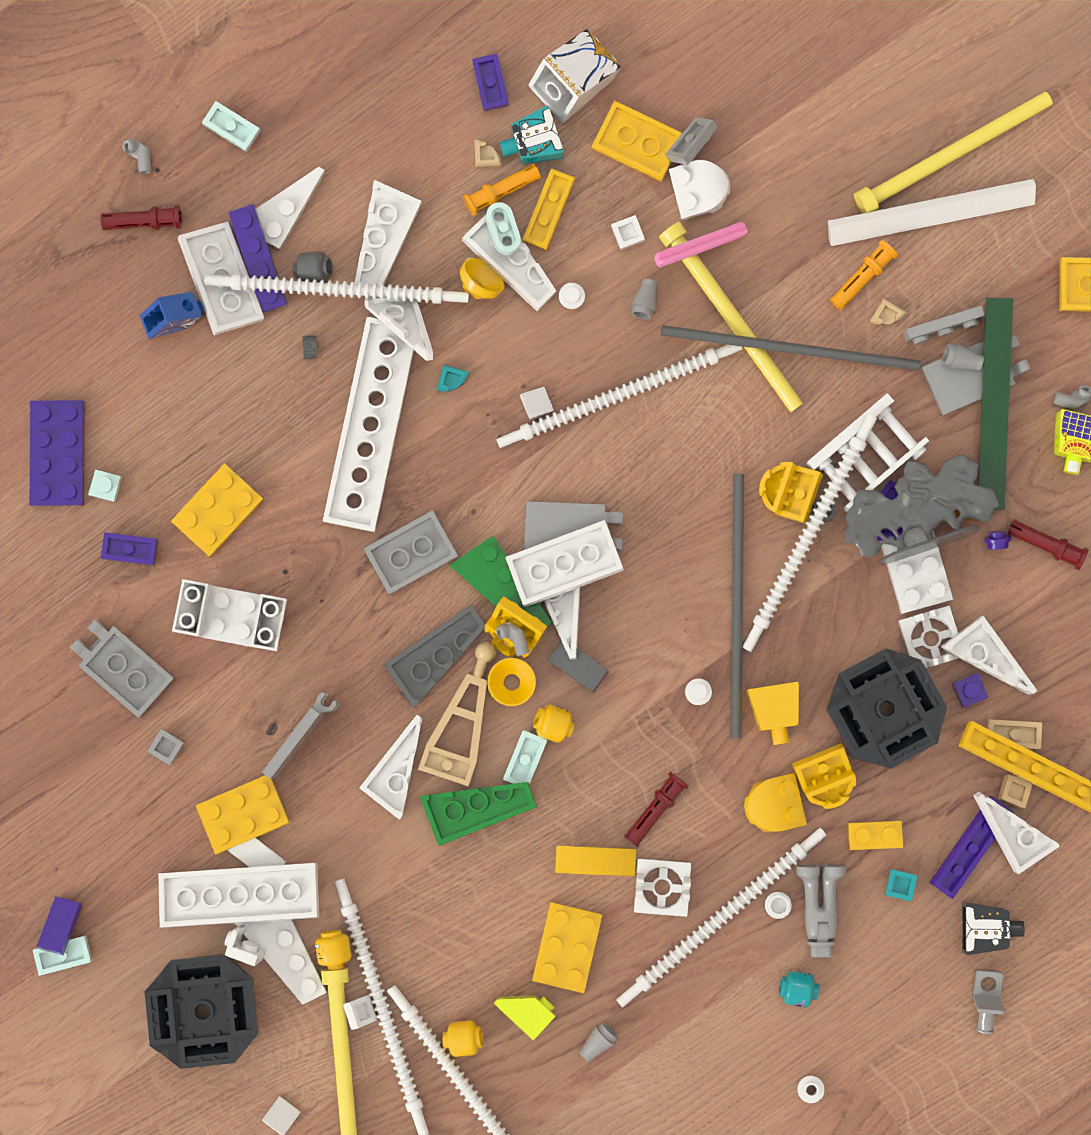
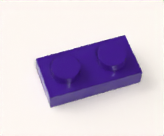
[472,54,509,111]
[101,532,158,566]

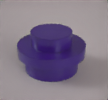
[984,531,1011,550]

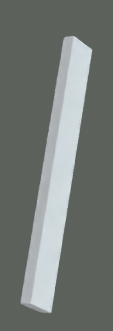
[828,179,1036,246]

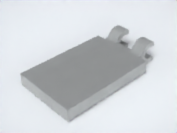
[921,335,1030,416]
[524,501,623,551]
[70,620,174,718]
[262,692,340,779]

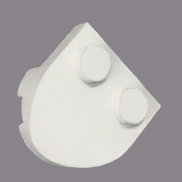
[669,160,730,220]

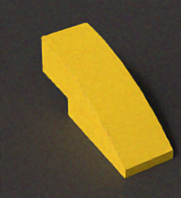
[555,845,636,876]

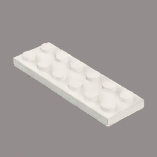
[158,863,319,928]

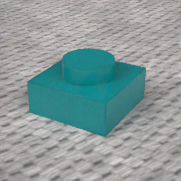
[884,869,918,902]

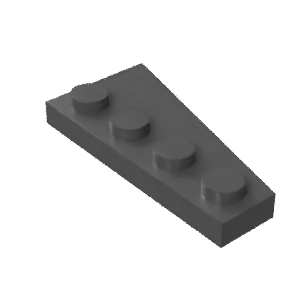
[384,605,485,708]

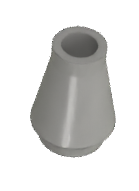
[630,279,658,320]
[942,343,984,371]
[579,1022,618,1062]

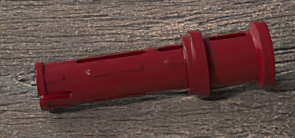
[101,205,182,230]
[1007,519,1089,570]
[624,771,689,847]

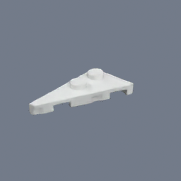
[256,167,325,251]
[364,296,433,361]
[544,587,581,660]
[941,616,1037,695]
[360,715,422,820]
[973,792,1060,874]

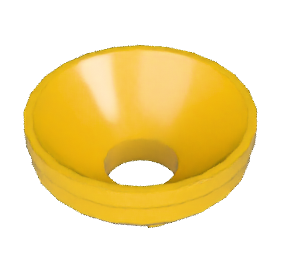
[460,258,505,299]
[487,658,536,706]

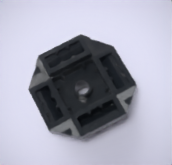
[826,648,947,769]
[144,954,259,1069]

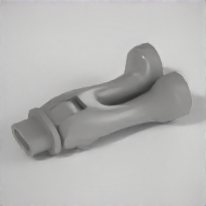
[796,864,847,957]

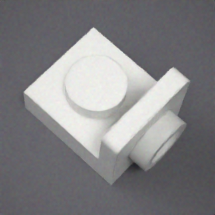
[224,925,266,966]

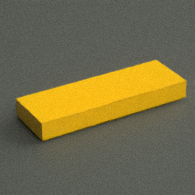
[522,168,575,251]

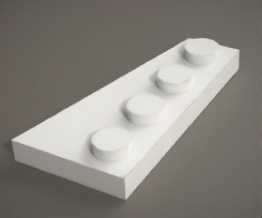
[354,180,422,287]

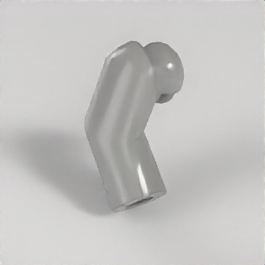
[122,139,152,174]
[1052,385,1091,410]
[496,622,529,656]

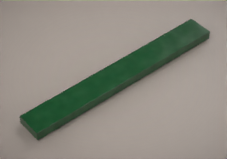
[978,298,1013,510]

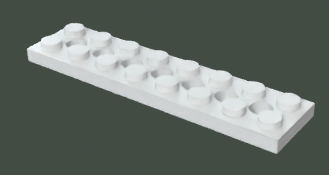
[323,317,414,533]

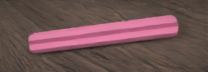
[654,222,748,267]

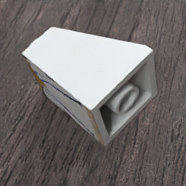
[528,29,621,124]

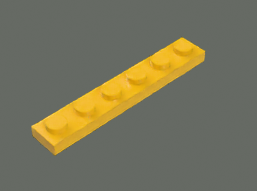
[958,721,1091,813]

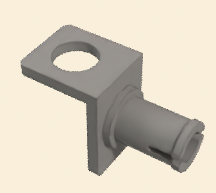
[972,969,1005,1034]

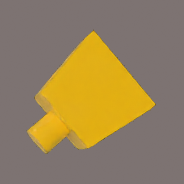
[746,682,799,745]

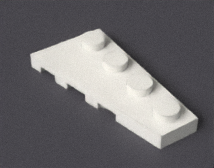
[462,215,556,312]
[235,919,328,1005]

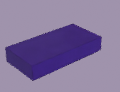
[37,896,82,955]

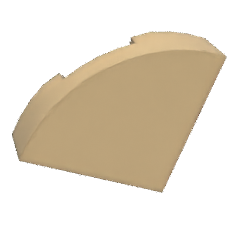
[475,140,502,168]
[869,299,906,326]

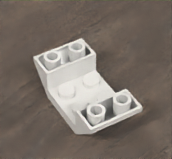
[172,579,287,651]

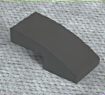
[548,640,609,693]

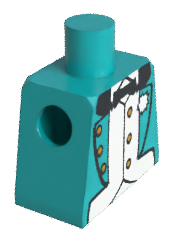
[499,106,564,165]

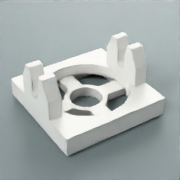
[898,606,958,668]
[634,858,691,917]

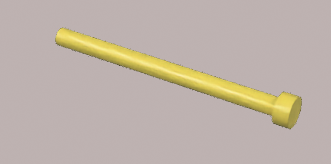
[854,92,1053,213]
[659,222,803,412]
[321,967,357,1135]

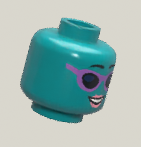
[779,970,819,1008]

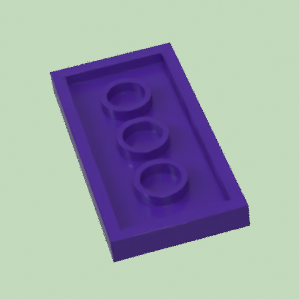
[29,400,85,506]

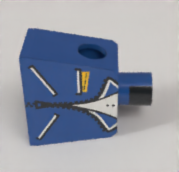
[140,292,206,339]

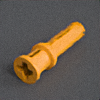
[462,163,541,217]
[829,240,898,311]

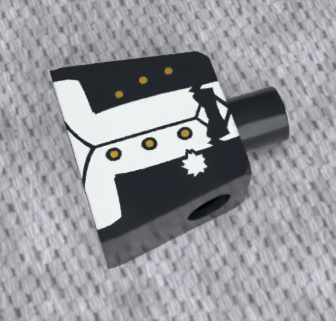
[962,902,1025,955]

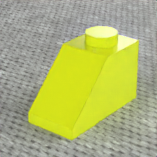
[494,995,555,1041]

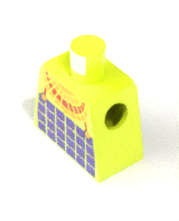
[1054,409,1091,475]

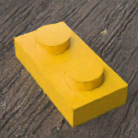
[847,821,903,850]

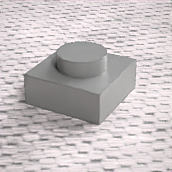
[147,729,185,765]

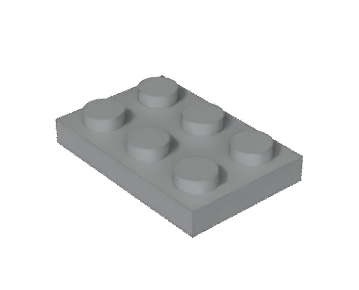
[363,510,458,595]

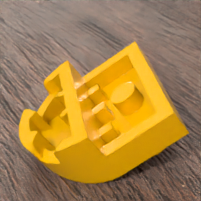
[759,462,823,524]
[485,596,547,658]
[792,743,856,809]
[744,773,807,832]

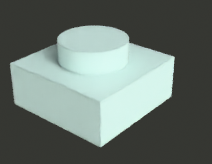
[88,470,122,503]

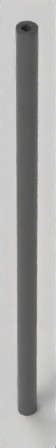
[661,325,921,371]
[731,474,744,738]

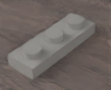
[903,305,985,345]

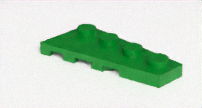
[449,536,552,626]
[420,782,538,846]

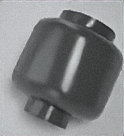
[292,251,333,283]

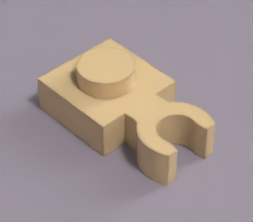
[997,774,1033,810]

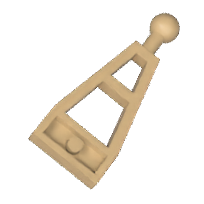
[418,642,496,787]

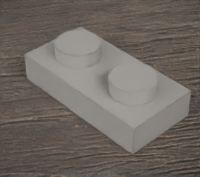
[666,117,718,165]

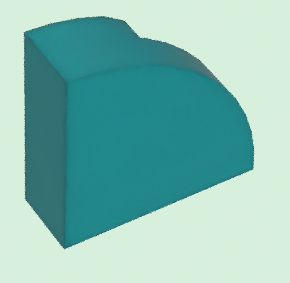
[436,365,469,392]

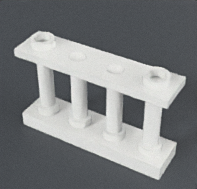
[805,393,929,512]

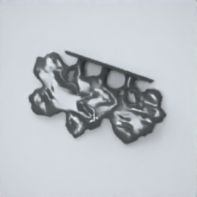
[844,455,999,565]

